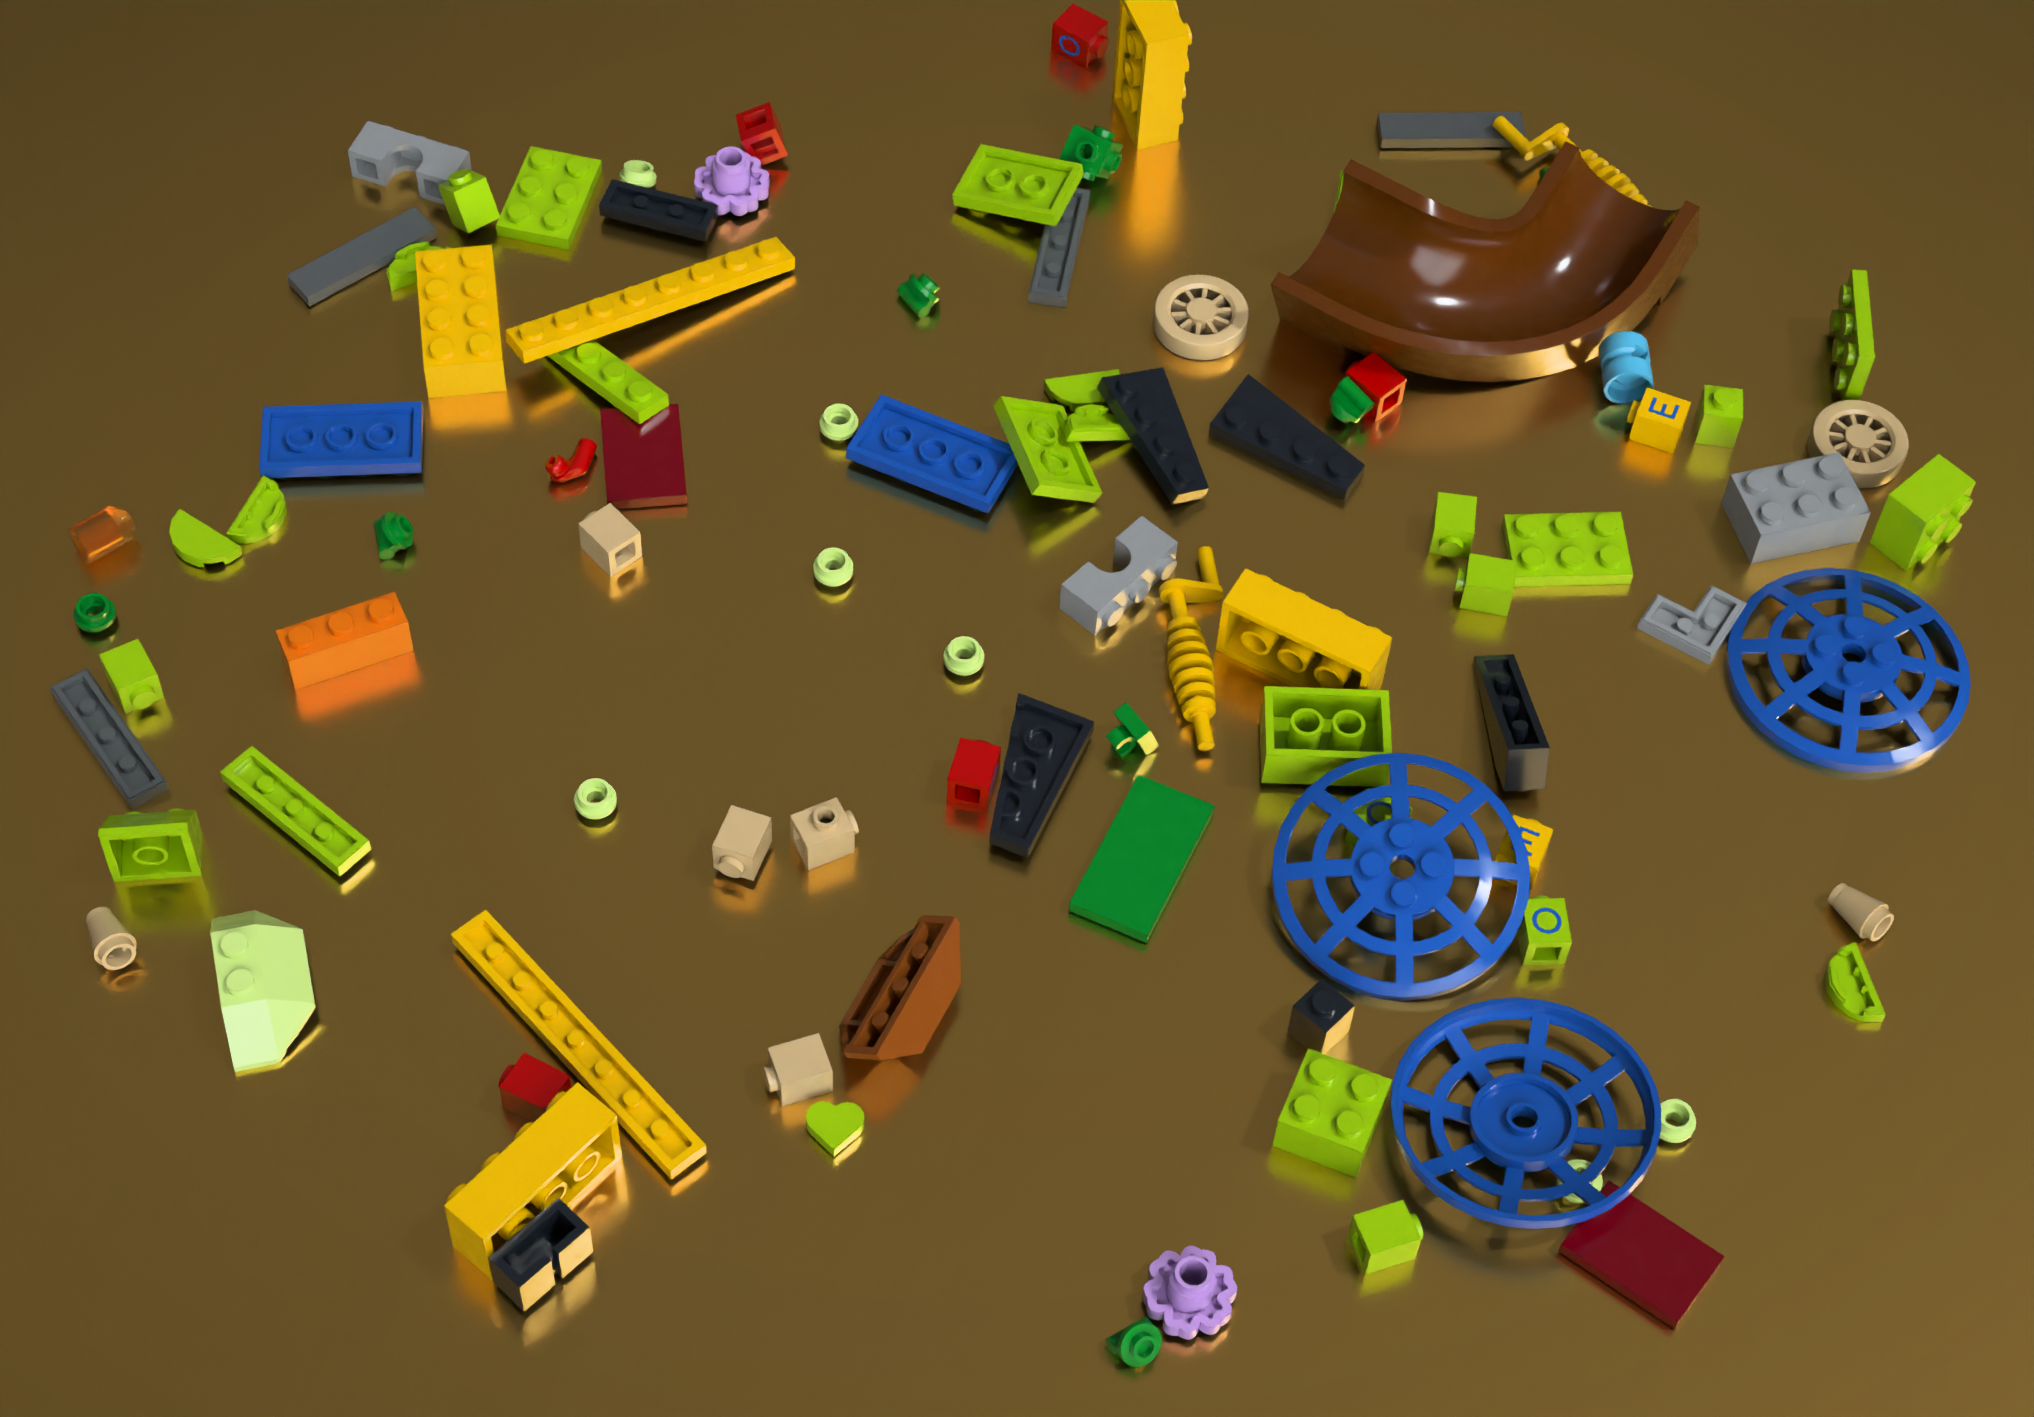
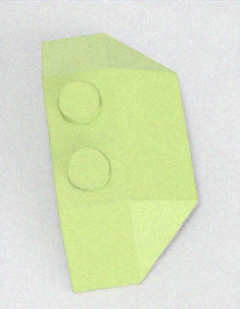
[210,910,316,1072]

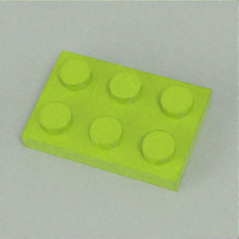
[952,144,1084,226]
[496,146,602,250]
[1829,269,1875,401]
[993,396,1102,503]
[1502,512,1633,587]

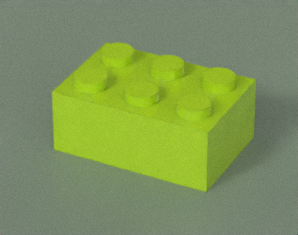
[1260,686,1392,787]

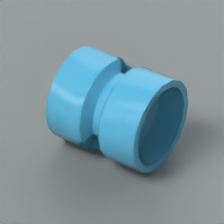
[1598,331,1654,404]

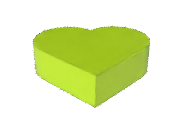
[806,1101,865,1157]

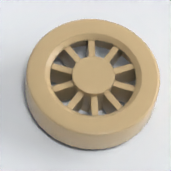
[1153,275,1249,360]
[1807,400,1909,488]

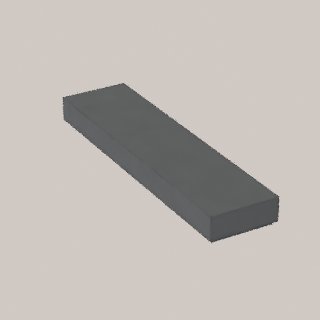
[1377,112,1526,148]
[1028,188,1091,308]
[287,207,437,306]
[49,668,169,810]

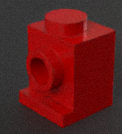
[736,102,788,166]

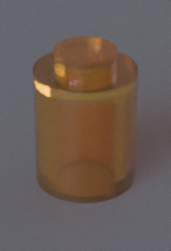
[68,505,136,564]

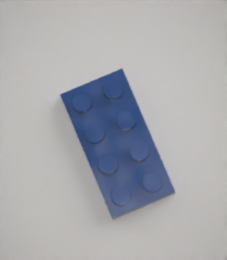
[846,394,1018,514]
[259,401,424,478]

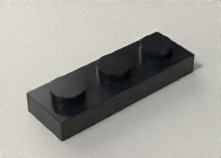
[599,179,718,242]

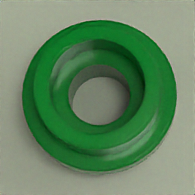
[73,593,116,632]

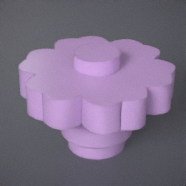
[694,147,770,216]
[1142,1246,1237,1340]

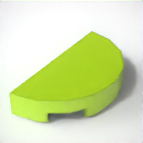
[387,242,450,292]
[1044,369,1119,412]
[1063,404,1130,442]
[226,475,287,544]
[169,509,243,567]
[1824,942,1886,1022]

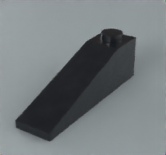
[1473,654,1550,792]

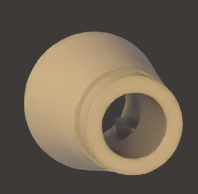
[1828,883,1894,941]
[86,907,137,970]

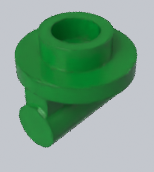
[897,273,940,318]
[1329,376,1375,423]
[373,512,413,560]
[1106,1317,1162,1367]

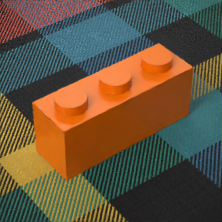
[276,591,413,690]

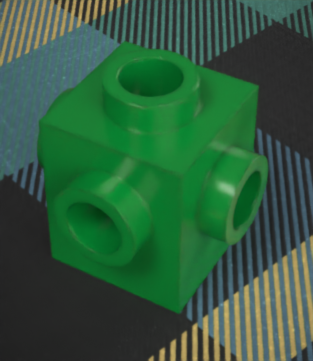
[1059,124,1123,181]

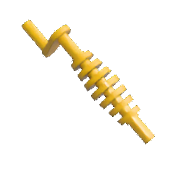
[1492,115,1652,207]
[1159,546,1224,751]

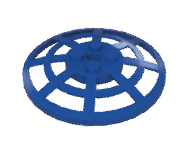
[1725,568,1971,773]
[1272,753,1530,1001]
[1390,998,1661,1229]

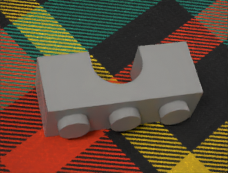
[348,121,472,205]
[1059,516,1178,636]

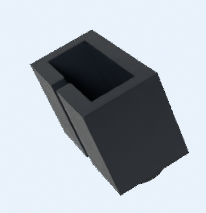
[488,1197,593,1312]

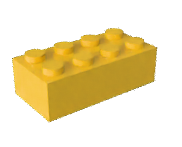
[1112,0,1192,150]
[415,245,507,398]
[1216,568,1392,690]
[444,1082,622,1280]

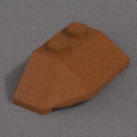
[839,915,961,1061]

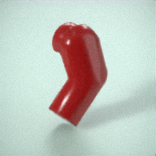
[545,438,597,483]

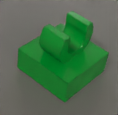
[1106,702,1159,758]

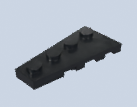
[1097,367,1209,504]
[1209,374,1365,500]
[989,693,1094,858]

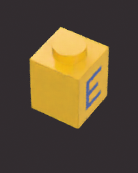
[1626,387,1691,454]
[1495,814,1554,891]

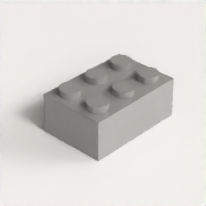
[1721,452,1871,564]

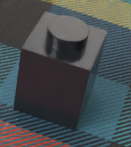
[1287,979,1355,1054]

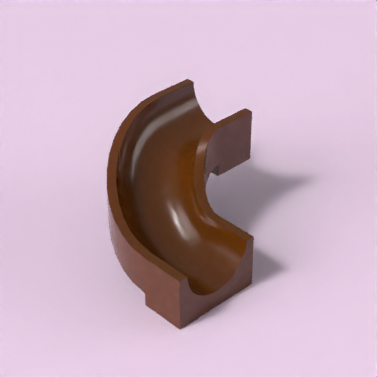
[1271,141,1700,382]

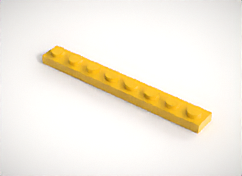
[505,237,795,364]
[451,910,707,1179]

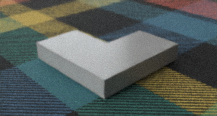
[1637,585,1747,665]

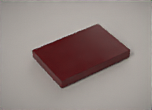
[600,404,687,509]
[1558,1180,1725,1329]

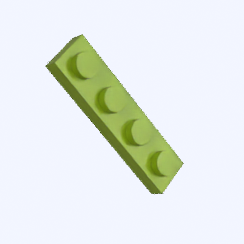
[548,340,669,425]
[220,746,371,877]

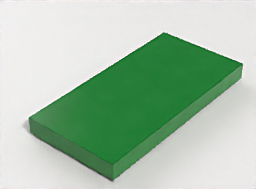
[1068,775,1215,943]

